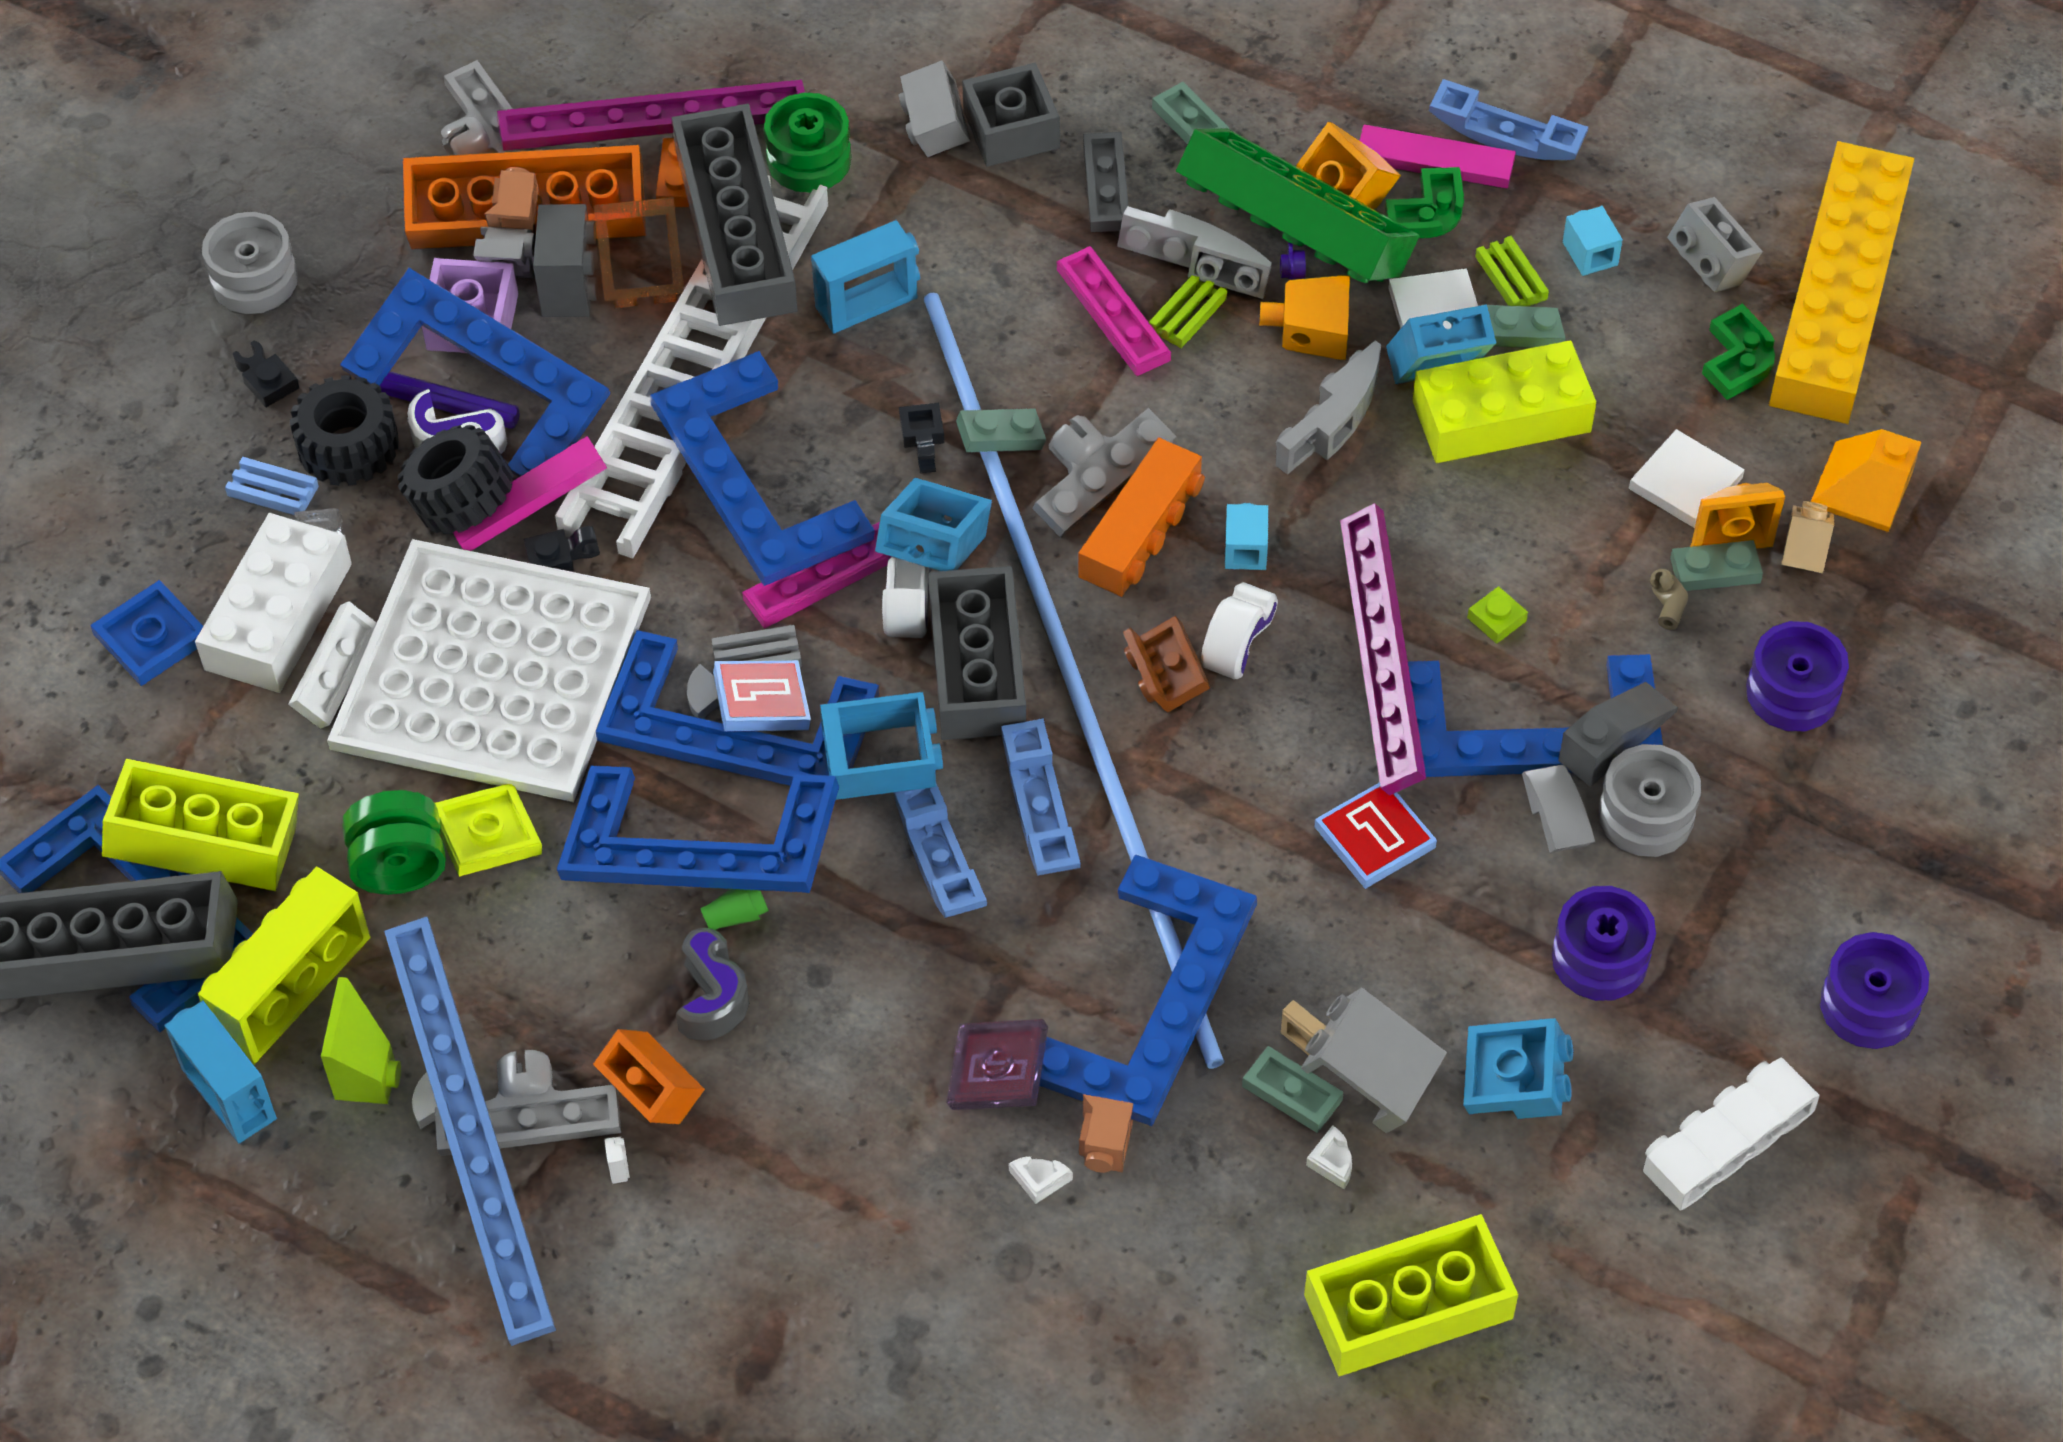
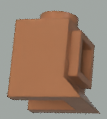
[485,167,539,233]
[1079,1094,1133,1173]

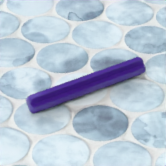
[380,371,520,429]

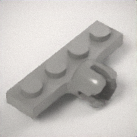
[441,60,542,156]
[1032,408,1177,538]
[435,1050,621,1156]

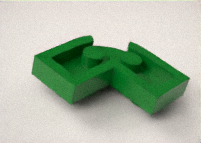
[1385,167,1464,238]
[1702,303,1775,400]

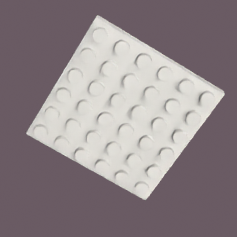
[327,539,651,802]

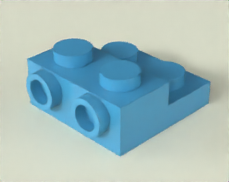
[1463,1018,1573,1119]

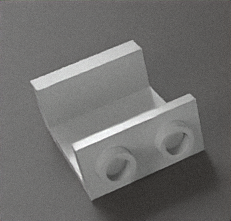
[1301,987,1447,1133]

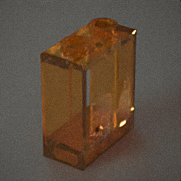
[594,197,684,308]

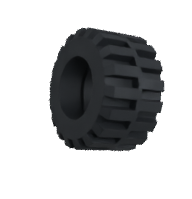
[290,375,399,486]
[398,425,513,534]

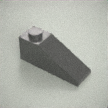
[1558,682,1678,787]

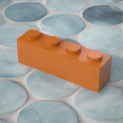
[1078,437,1205,597]

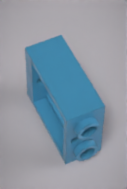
[811,220,920,334]
[1386,304,1496,384]
[875,478,992,571]
[820,692,943,800]
[164,1000,277,1144]

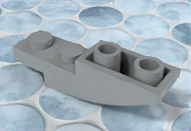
[1117,206,1272,299]
[1275,340,1381,475]

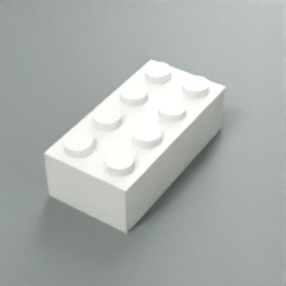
[195,513,352,693]

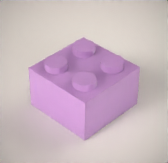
[422,258,518,353]

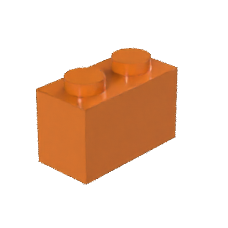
[593,1029,705,1124]

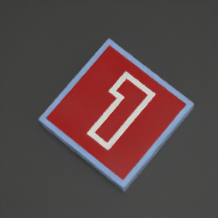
[713,660,811,731]
[1315,782,1437,889]

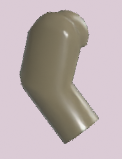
[1650,569,1688,630]

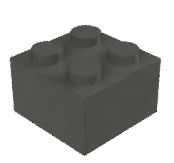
[962,62,1060,167]
[533,204,600,317]

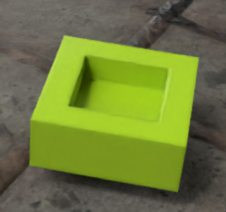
[1467,586,1528,644]

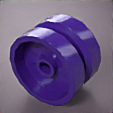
[1746,621,1849,731]
[1552,886,1656,1001]
[1820,932,1929,1049]

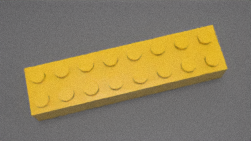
[1769,141,1915,424]

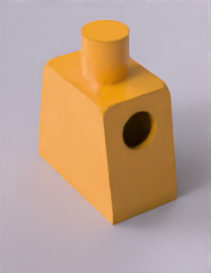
[1259,275,1350,360]

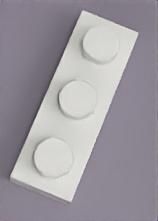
[288,602,377,729]

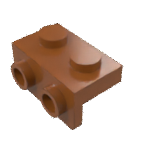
[1123,616,1211,713]

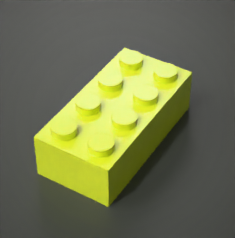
[1413,340,1596,463]
[102,759,299,891]
[198,866,371,1065]
[1304,1214,1518,1377]

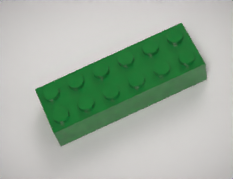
[1176,128,1420,283]

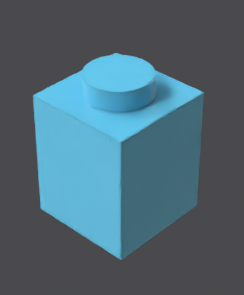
[1563,206,1623,276]
[1225,503,1268,570]

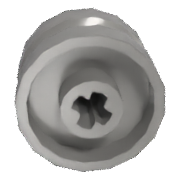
[202,212,298,314]
[1599,744,1701,857]

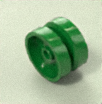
[764,92,852,193]
[342,790,446,895]

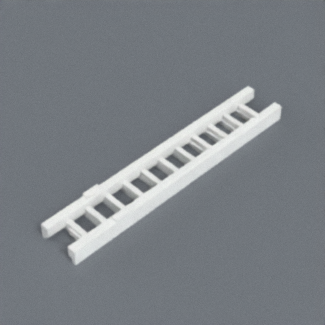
[555,175,828,558]

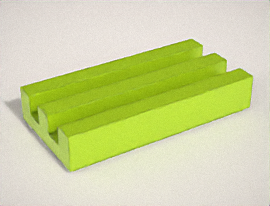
[1475,236,1549,307]
[1149,275,1227,349]

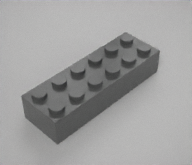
[672,104,798,326]
[0,871,238,1000]

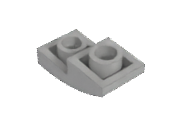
[1522,765,1595,853]

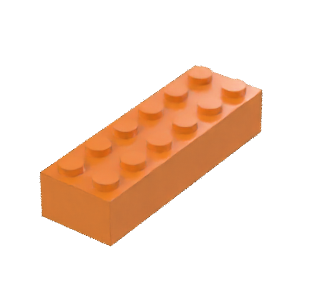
[403,145,646,249]

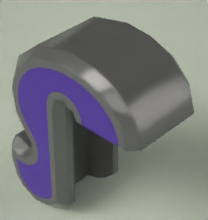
[676,928,750,1041]

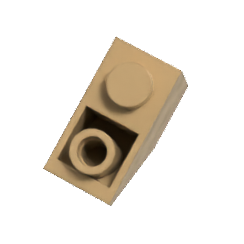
[1781,501,1834,573]

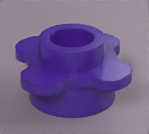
[1280,242,1306,281]

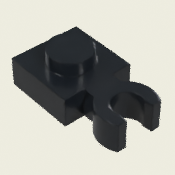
[233,341,300,408]

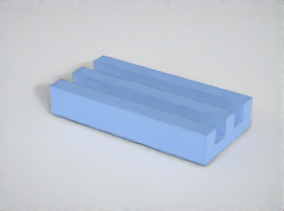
[225,457,319,517]

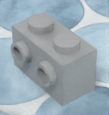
[899,60,970,157]
[1667,197,1763,292]

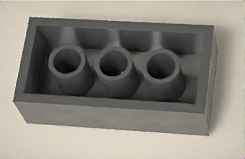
[928,566,1026,740]

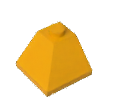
[1296,122,1401,209]
[1811,429,1921,532]
[1691,483,1785,549]

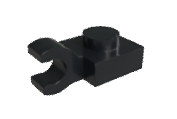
[899,402,944,474]
[524,526,600,571]

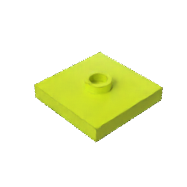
[435,784,542,877]

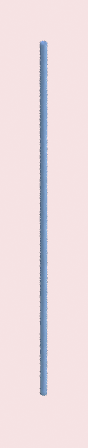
[924,293,1224,1069]

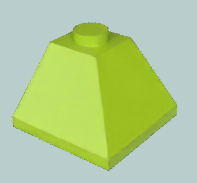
[321,977,401,1104]

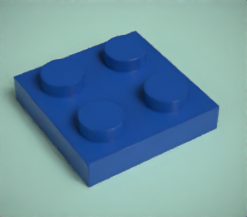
[90,580,203,686]

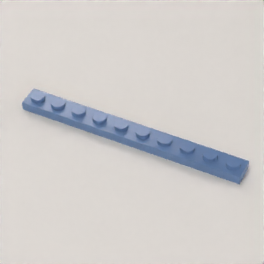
[384,917,556,1346]

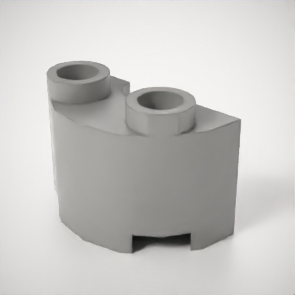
[473,227,536,279]

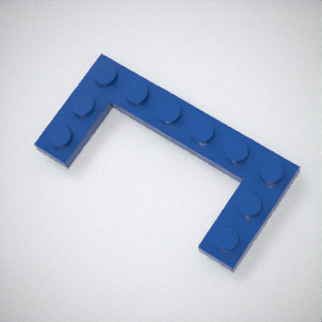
[340,268,611,478]
[650,351,875,586]
[596,630,879,786]
[1408,654,1663,777]
[557,766,839,893]
[0,785,253,1033]
[1036,854,1257,1126]

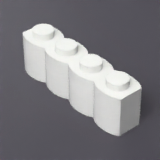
[1643,1057,1820,1211]

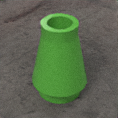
[700,889,769,930]

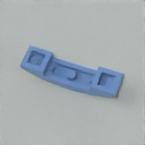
[1429,79,1588,160]
[1001,719,1080,876]
[893,783,987,918]

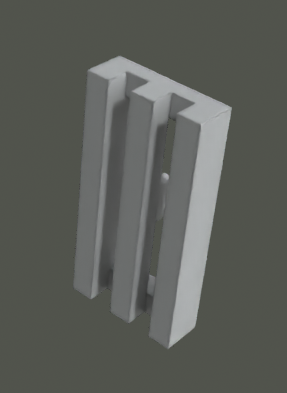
[711,625,802,667]

